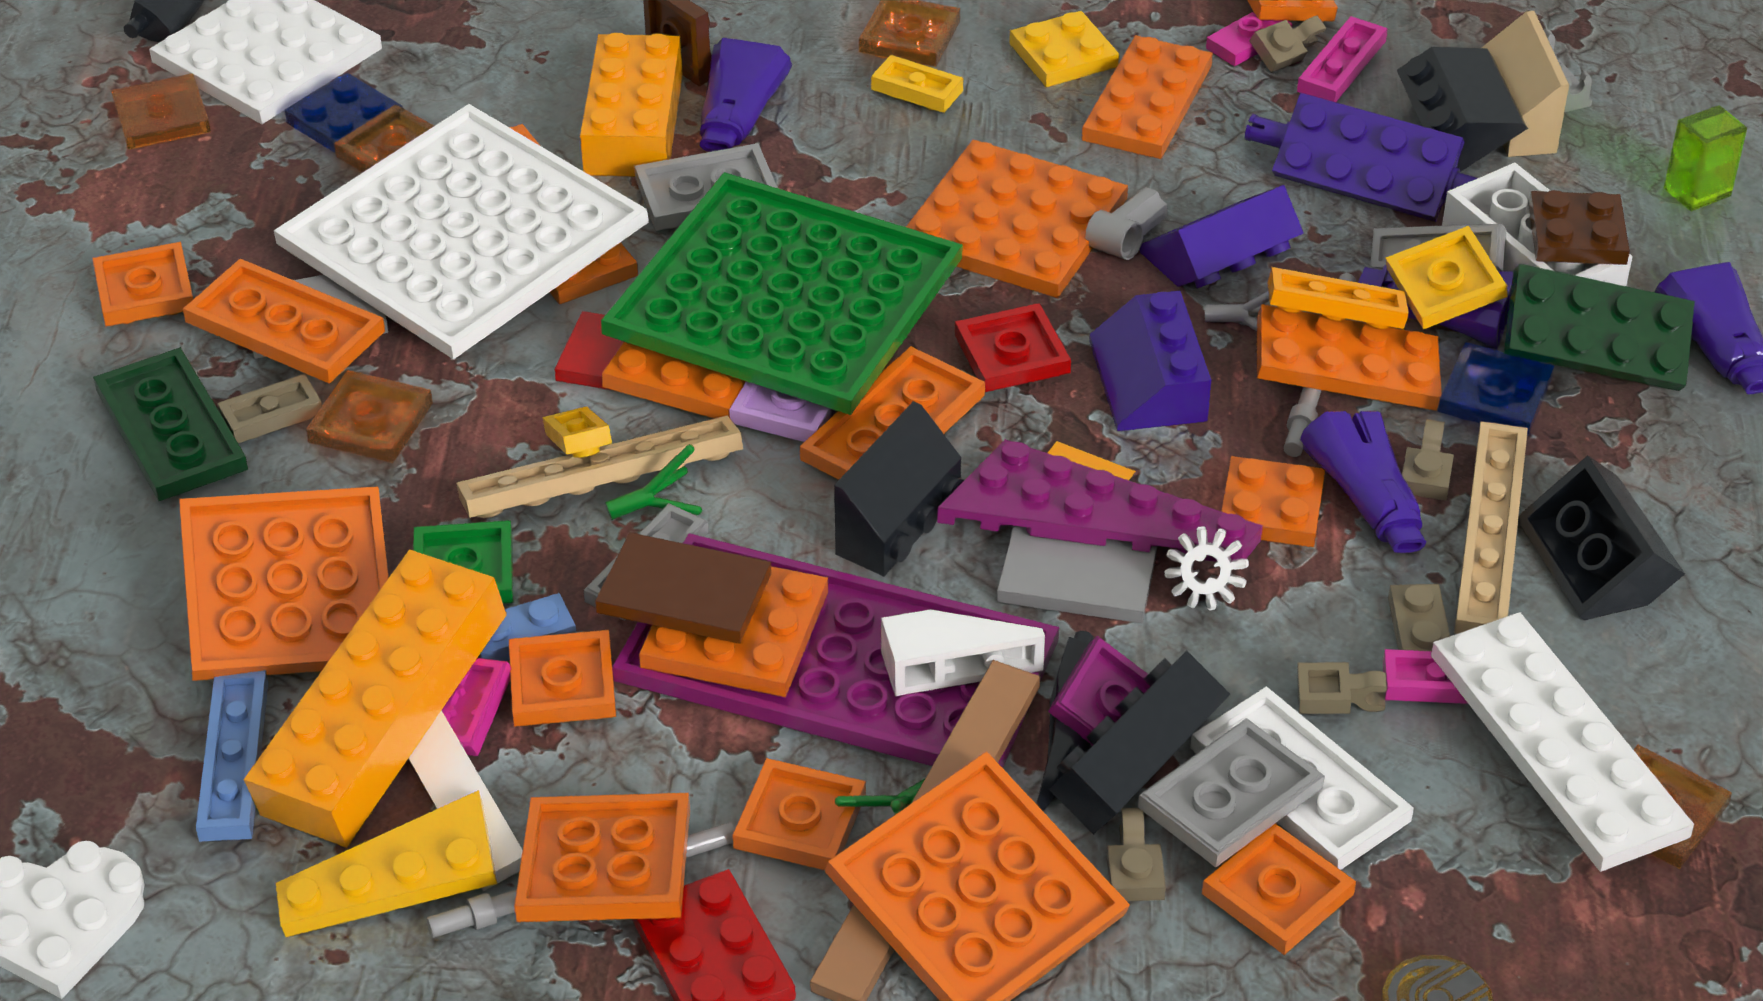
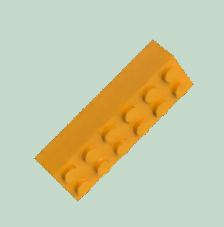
[243,549,507,848]

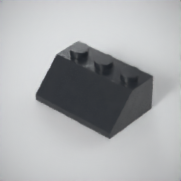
[1397,47,1528,171]
[834,401,964,577]
[1518,455,1685,620]

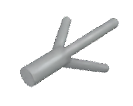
[1205,291,1277,331]

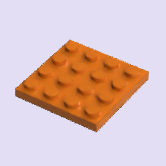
[906,139,1128,298]
[179,486,389,681]
[825,751,1130,1001]

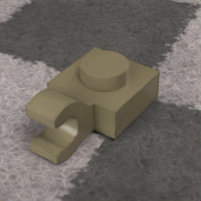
[1249,16,1327,73]
[1402,419,1454,501]
[1297,662,1387,714]
[1107,808,1166,901]

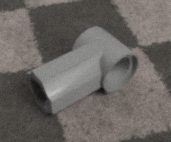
[1085,187,1167,260]

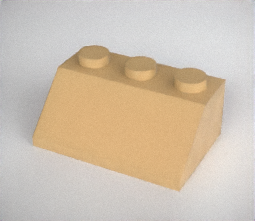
[1482,11,1569,157]

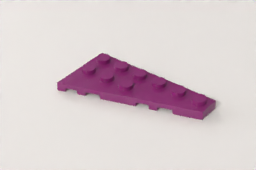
[937,439,1263,562]

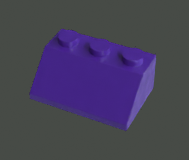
[1139,185,1304,289]
[1089,291,1211,431]

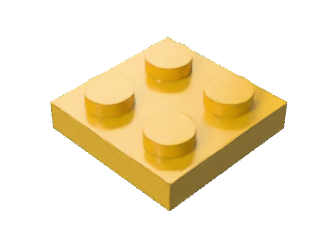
[1009,10,1119,87]
[1385,225,1508,330]

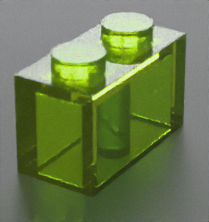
[1664,105,1747,211]

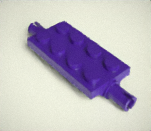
[1245,93,1477,222]

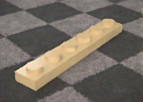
[456,415,743,518]
[1454,421,1528,634]

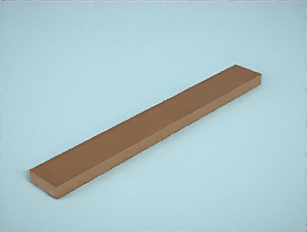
[810,660,1040,1001]

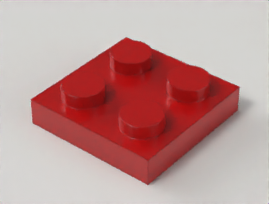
[955,303,1071,392]

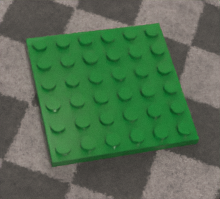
[601,172,963,415]

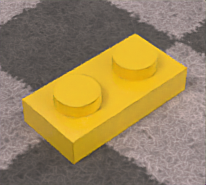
[871,55,963,113]
[542,406,612,458]

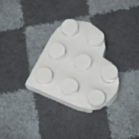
[0,841,145,999]

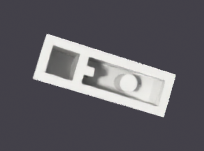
[881,609,1045,696]

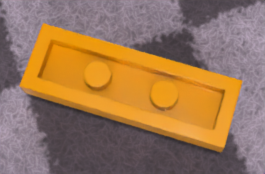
[1267,267,1409,329]

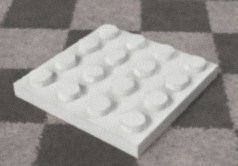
[149,0,382,124]

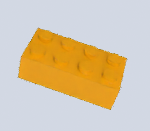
[580,33,683,176]

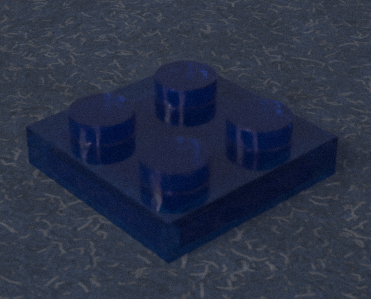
[284,73,404,157]
[1438,342,1554,436]

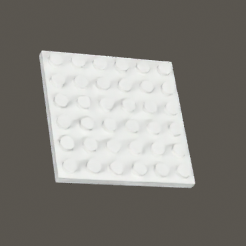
[274,104,649,360]

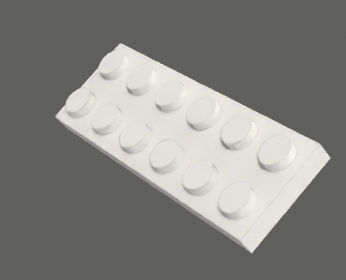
[1431,612,1694,872]

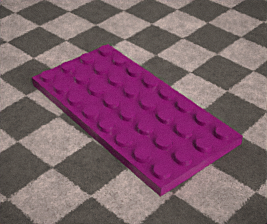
[612,533,1059,768]

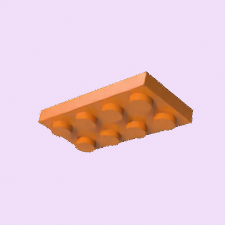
[1082,35,1213,159]
[183,258,385,384]
[1257,304,1442,411]
[800,346,985,480]

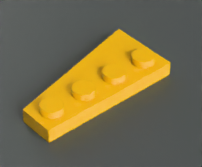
[276,790,497,937]

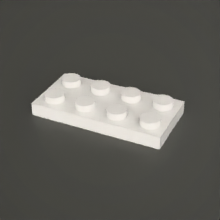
[1190,686,1414,870]

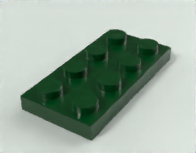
[1504,264,1695,391]
[93,347,248,501]

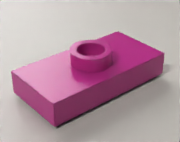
[1206,11,1292,67]
[442,658,511,756]

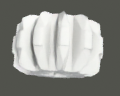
[1164,526,1249,610]

